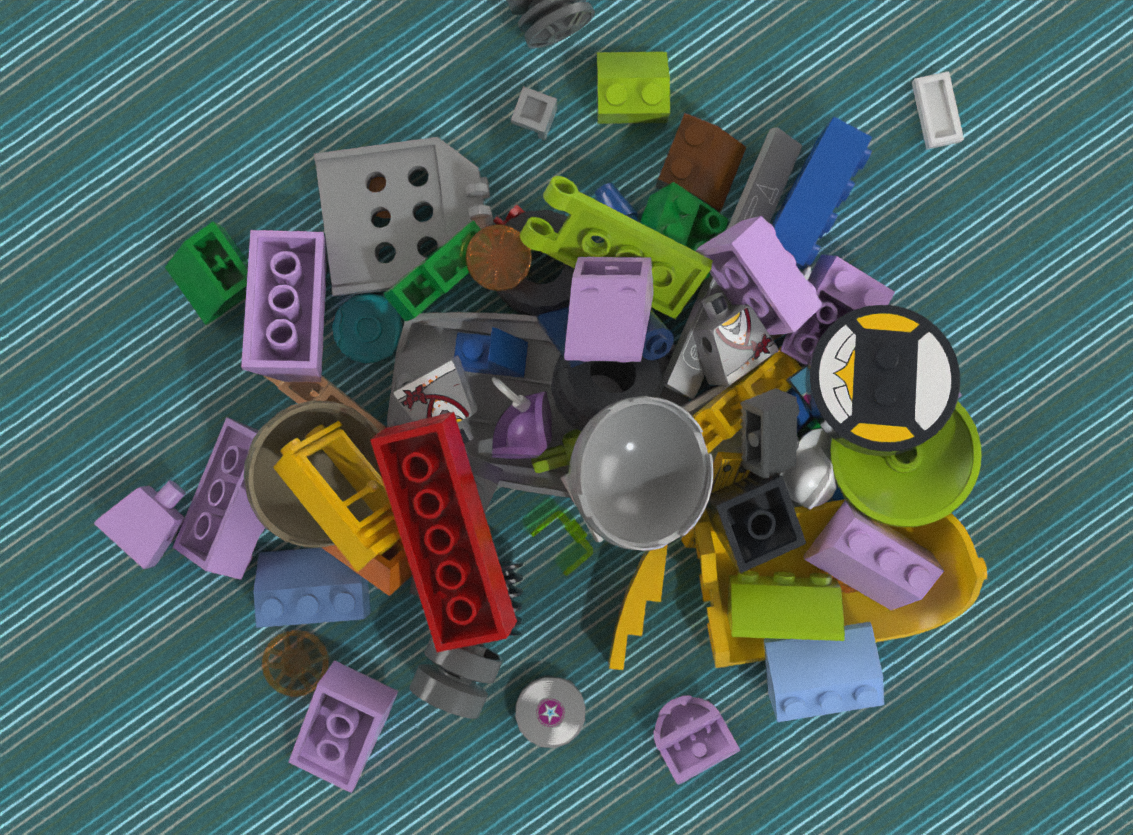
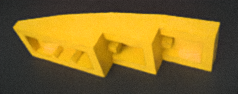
[692,346,801,454]
[608,544,668,670]

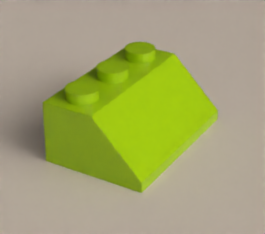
[727,570,845,641]

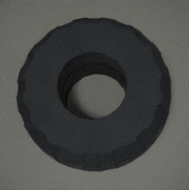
[488,209,575,316]
[551,355,663,432]

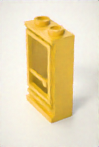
[273,421,401,572]

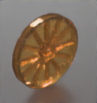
[466,225,532,291]

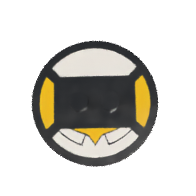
[805,305,960,456]

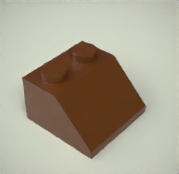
[655,113,747,213]

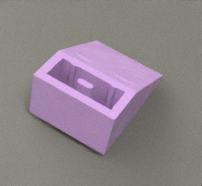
[780,255,895,366]
[564,257,654,363]

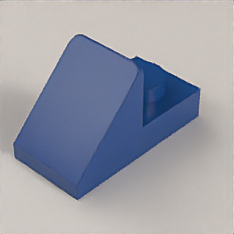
[454,327,528,378]

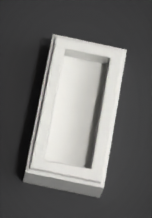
[912,71,964,150]

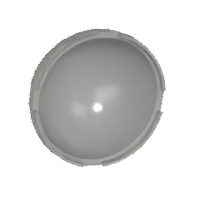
[569,396,713,551]

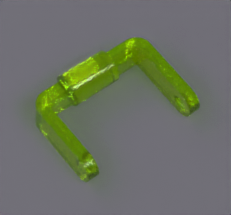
[530,511,593,577]

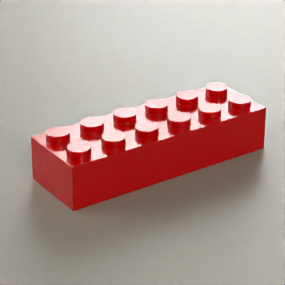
[370,412,517,652]

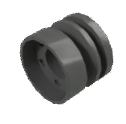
[506,0,595,49]

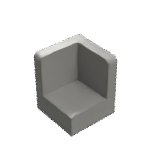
[511,86,557,140]

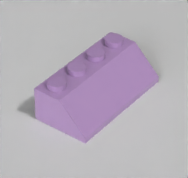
[241,230,327,382]
[173,417,265,580]

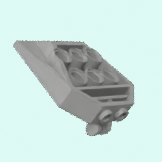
[314,137,495,296]

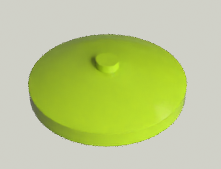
[830,401,982,527]

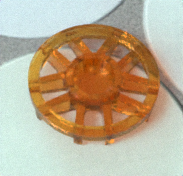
[262,629,329,697]

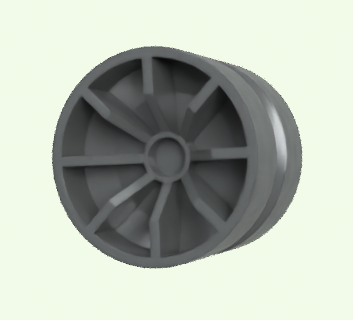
[409,636,503,719]

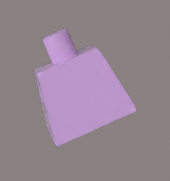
[94,480,186,569]

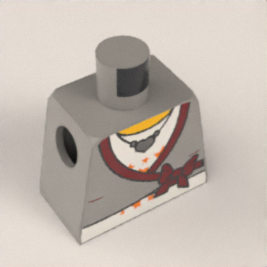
[693,293,779,386]
[392,355,478,444]

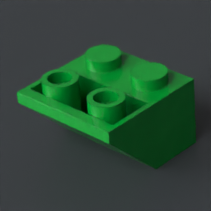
[640,182,729,280]
[165,221,248,325]

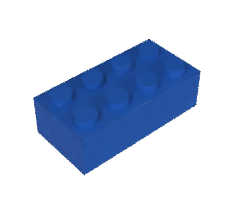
[771,117,872,270]

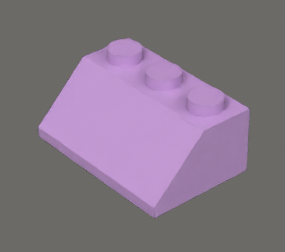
[696,216,823,335]
[803,500,944,610]

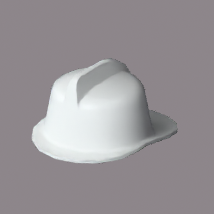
[779,428,837,509]

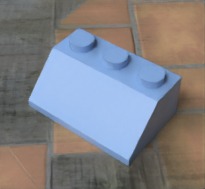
[764,622,884,722]

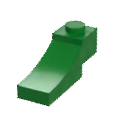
[383,220,496,322]

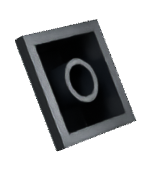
[706,473,806,573]

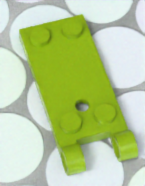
[520,176,713,319]

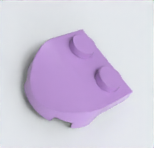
[654,696,741,785]

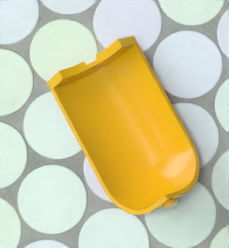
[694,499,987,668]

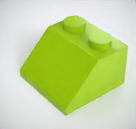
[597,52,670,124]

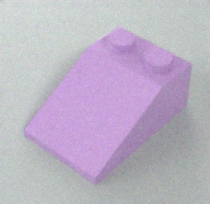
[289,661,398,793]

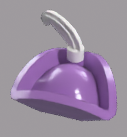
[492,376,552,459]

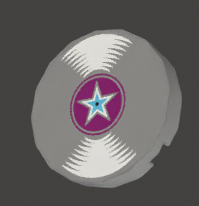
[515,675,586,748]

